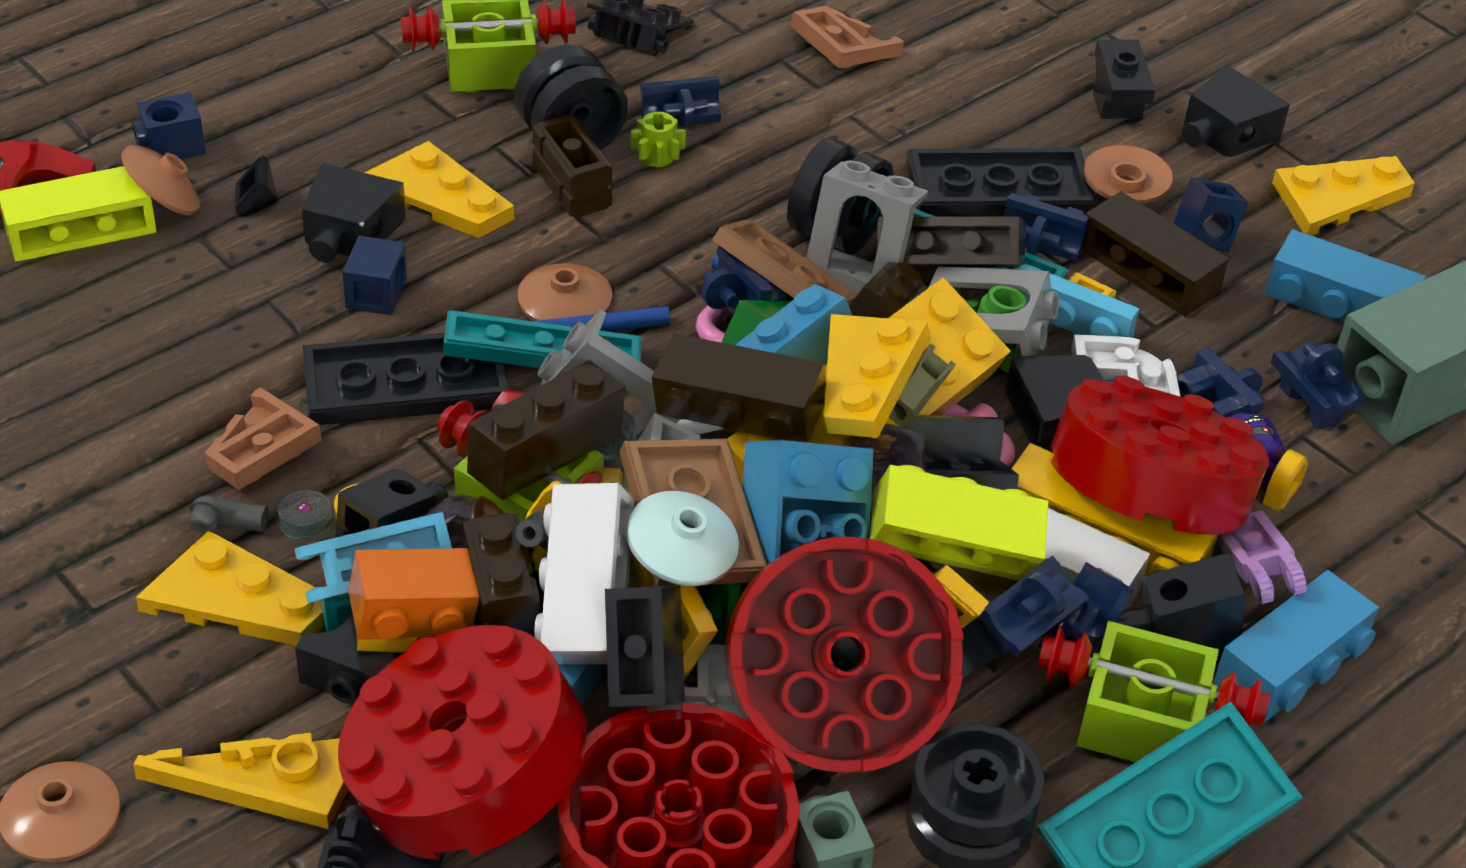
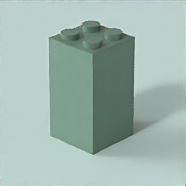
[1337,261,1466,445]

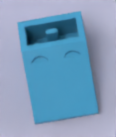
[743,440,874,565]

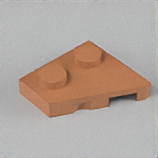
[790,6,904,68]
[204,387,323,490]

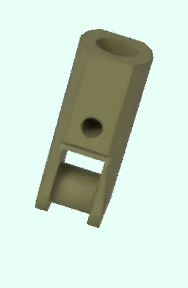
[889,343,956,427]

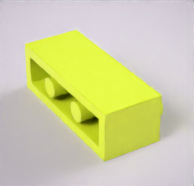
[0,166,157,262]
[869,465,1049,581]

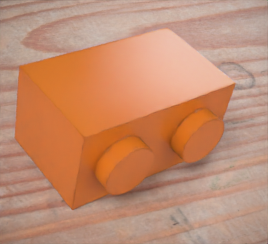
[348,548,480,640]

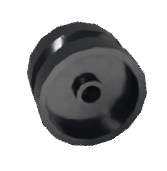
[514,44,628,150]
[787,137,894,255]
[906,723,1045,868]

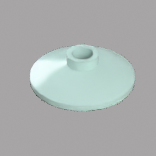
[627,491,739,586]

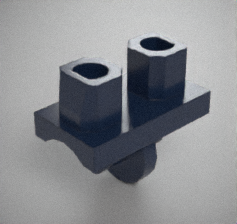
[640,76,721,128]
[1004,193,1089,262]
[701,245,788,314]
[1271,340,1366,429]
[1177,347,1264,417]
[979,556,1089,658]
[1037,562,1134,672]

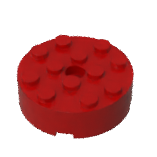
[1050,375,1269,534]
[725,537,964,773]
[338,625,587,860]
[558,702,800,868]

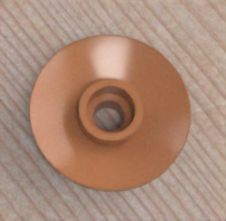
[121,145,200,215]
[1083,145,1173,204]
[518,263,612,321]
[0,761,121,863]

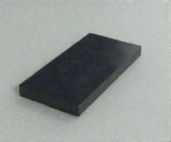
[906,148,1097,217]
[302,333,509,425]

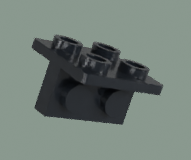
[897,415,1019,490]

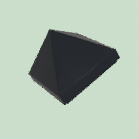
[235,155,278,216]

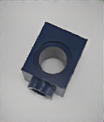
[132,92,206,159]
[1173,177,1249,252]
[342,236,407,315]

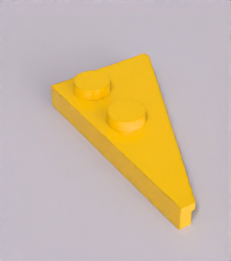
[133,733,348,829]

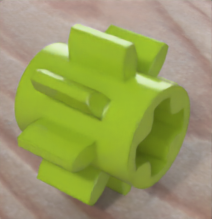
[630,112,686,167]

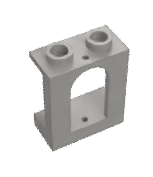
[806,161,928,294]
[929,266,1059,356]
[537,309,679,452]

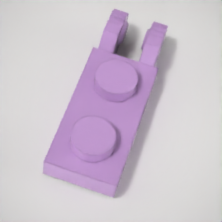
[1216,510,1307,604]

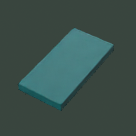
[1036,702,1303,868]

